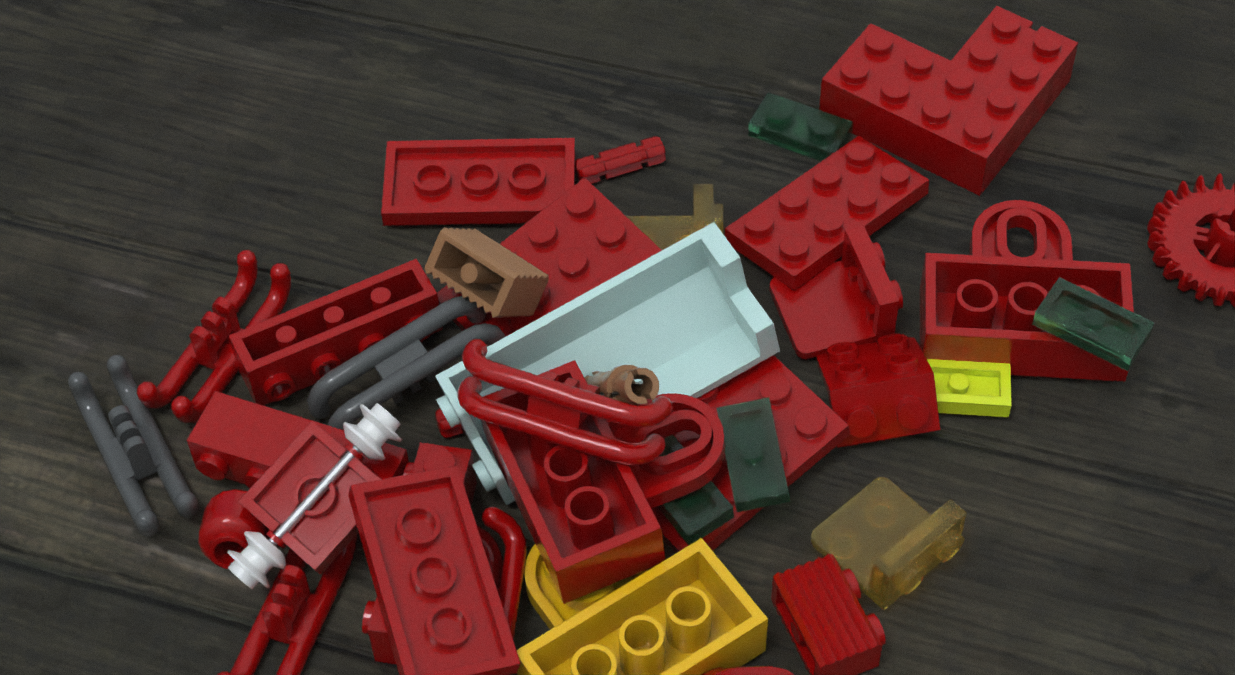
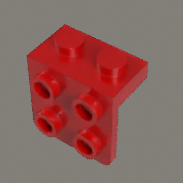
[769,225,903,359]
[816,333,940,448]

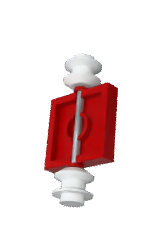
[227,403,402,590]

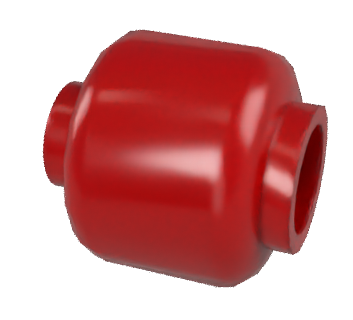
[198,489,270,569]

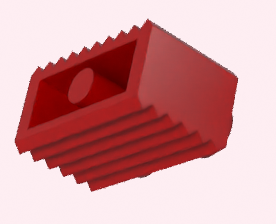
[771,553,886,675]

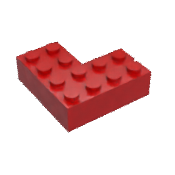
[819,6,1078,196]

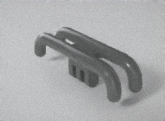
[307,296,505,430]
[68,355,199,537]

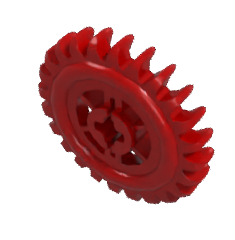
[1147,173,1235,308]

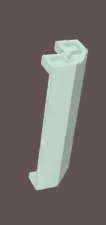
[435,222,780,505]

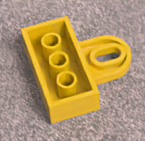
[516,538,768,675]

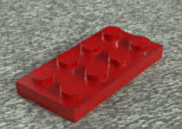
[725,136,929,291]
[381,138,575,226]
[348,465,521,675]

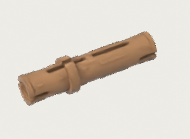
[584,365,659,405]

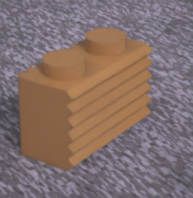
[425,227,549,318]

